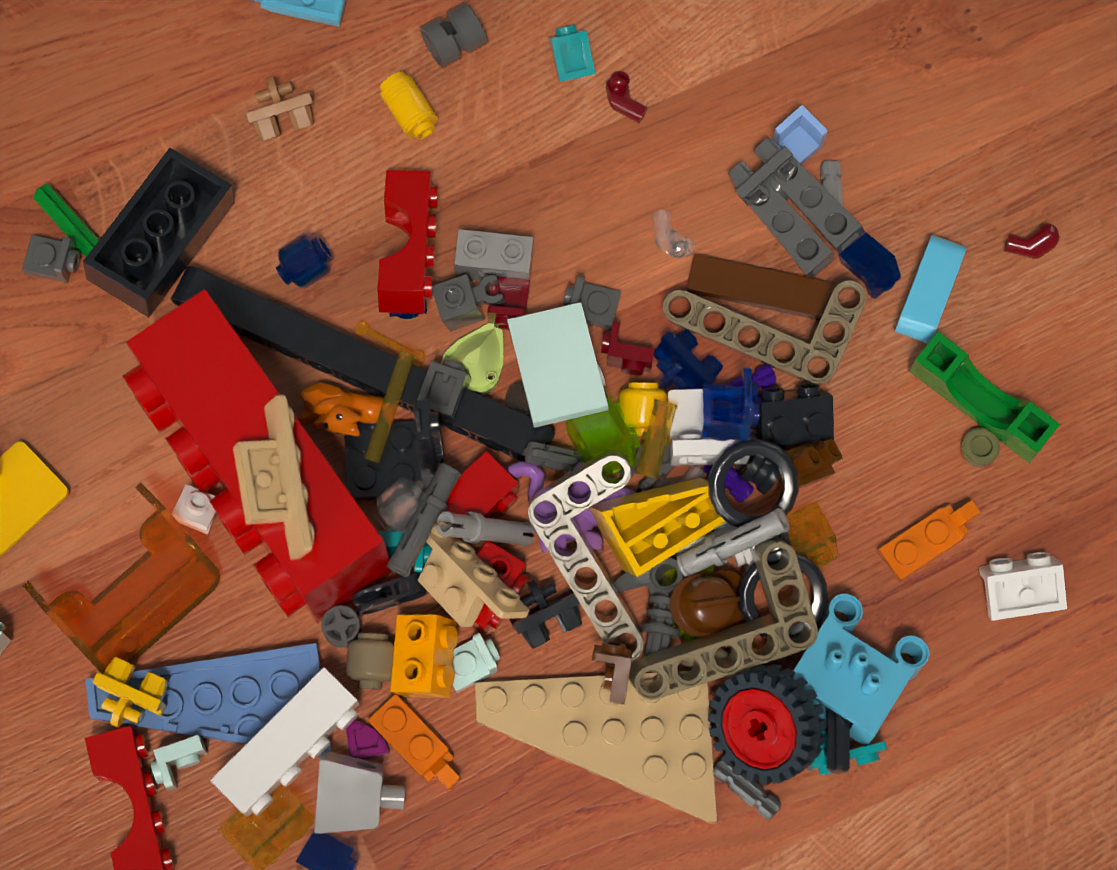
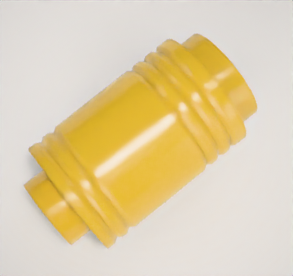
[380,72,438,140]

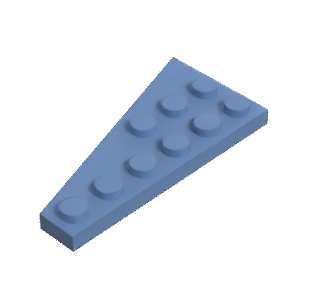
[85,643,332,757]

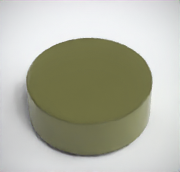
[960,428,1000,468]

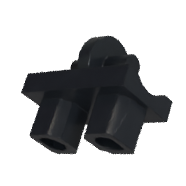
[509,579,582,649]

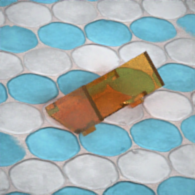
[22,483,220,674]

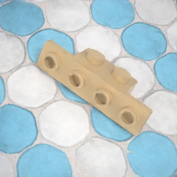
[233,395,314,560]
[417,521,530,627]

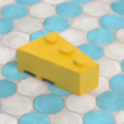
[589,478,726,577]

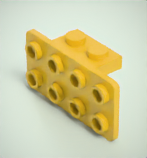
[0,442,69,558]

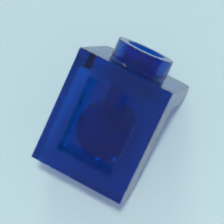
[838,232,901,299]
[296,831,359,870]

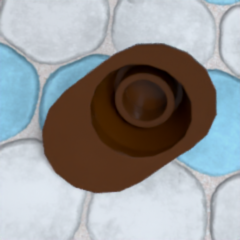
[670,571,745,636]

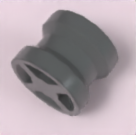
[321,606,362,649]

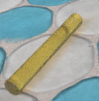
[365,350,414,463]

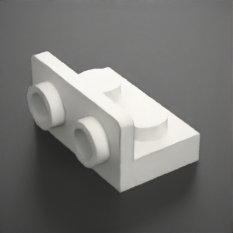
[979,552,1067,621]

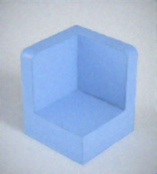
[773,105,828,165]

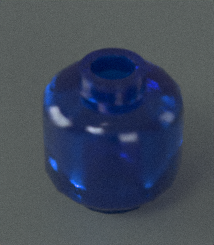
[276,233,333,289]

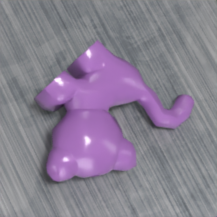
[507,461,635,552]

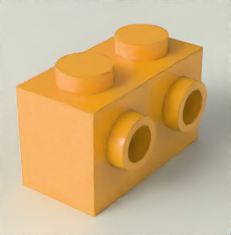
[390,615,458,698]

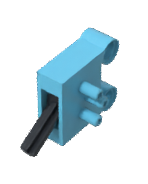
[793,594,929,774]

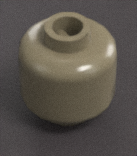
[346,633,394,690]

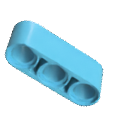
[894,234,967,344]

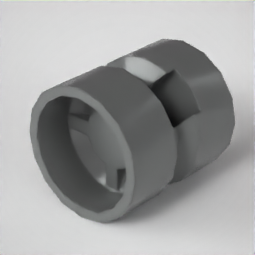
[419,2,487,68]

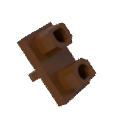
[778,439,843,488]

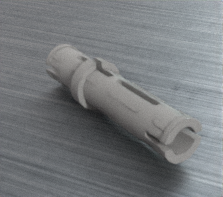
[677,508,790,577]
[436,512,535,546]

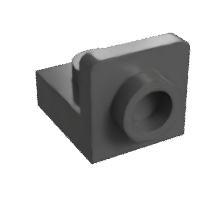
[22,235,80,283]
[563,276,621,330]
[417,359,471,418]

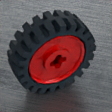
[708,664,827,785]

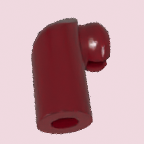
[606,71,648,123]
[1004,223,1060,259]

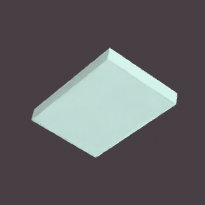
[507,302,608,428]

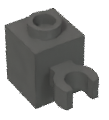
[433,274,505,332]

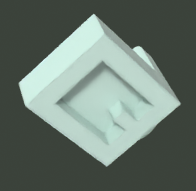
[453,633,501,693]
[151,735,208,791]

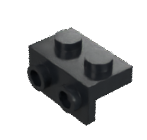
[750,384,834,446]

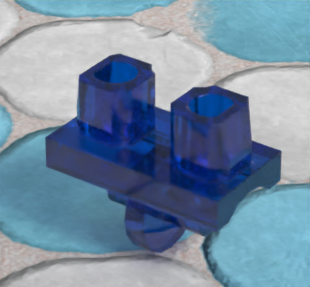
[654,329,723,390]

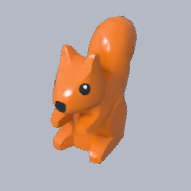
[299,382,392,436]

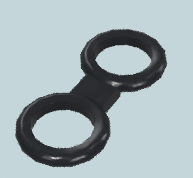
[708,439,828,638]

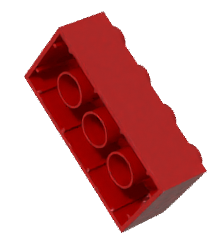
[122,289,393,624]

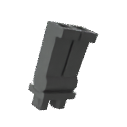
[728,138,865,279]

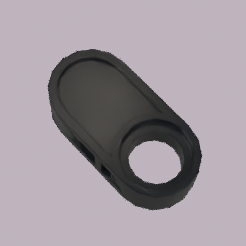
[352,573,429,616]

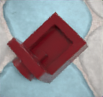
[487,276,530,330]
[601,321,655,376]

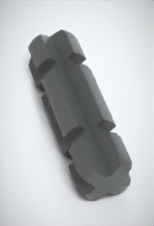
[523,441,590,472]
[713,759,781,820]

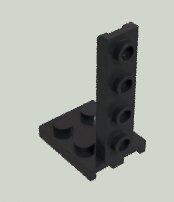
[345,400,444,501]

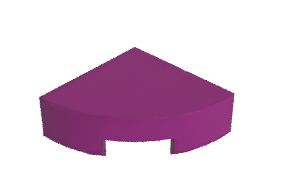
[346,721,390,759]

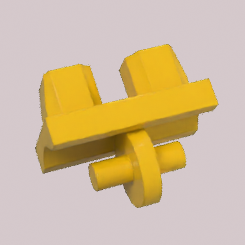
[92,657,168,728]

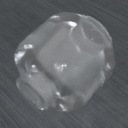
[375,478,428,533]

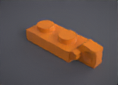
[877,500,981,582]
[367,694,461,791]

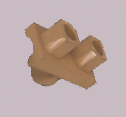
[246,76,313,141]

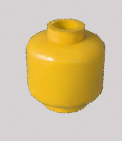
[618,382,668,436]

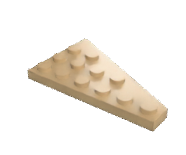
[475,671,717,823]

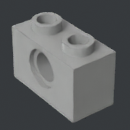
[454,229,534,281]

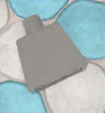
[314,751,405,834]

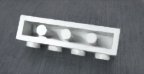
[210,668,359,818]

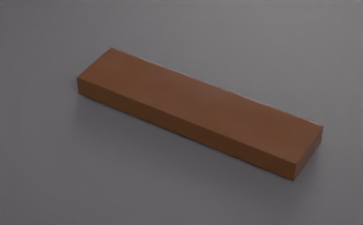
[687,254,838,320]

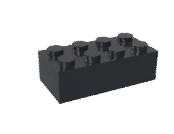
[83,148,233,318]

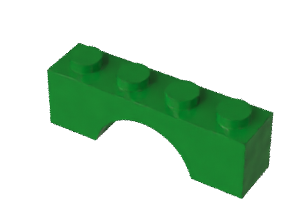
[909,331,1060,464]

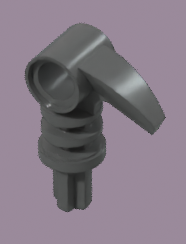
[613,558,687,673]

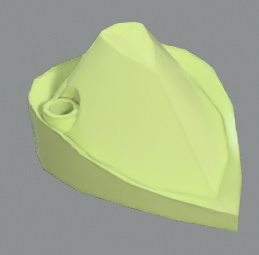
[441,323,504,395]

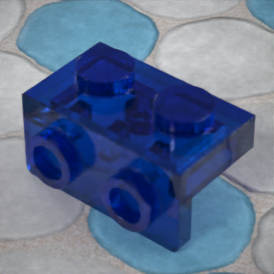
[701,368,759,441]

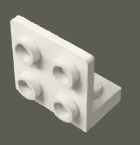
[668,388,750,466]

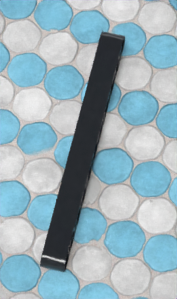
[170,266,556,467]

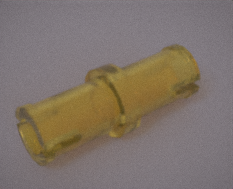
[635,399,678,479]

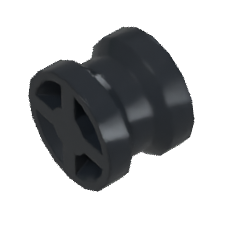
[738,455,781,495]

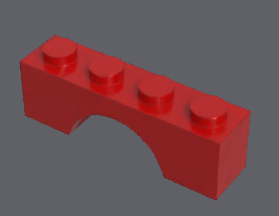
[377,170,438,314]
[85,726,175,870]

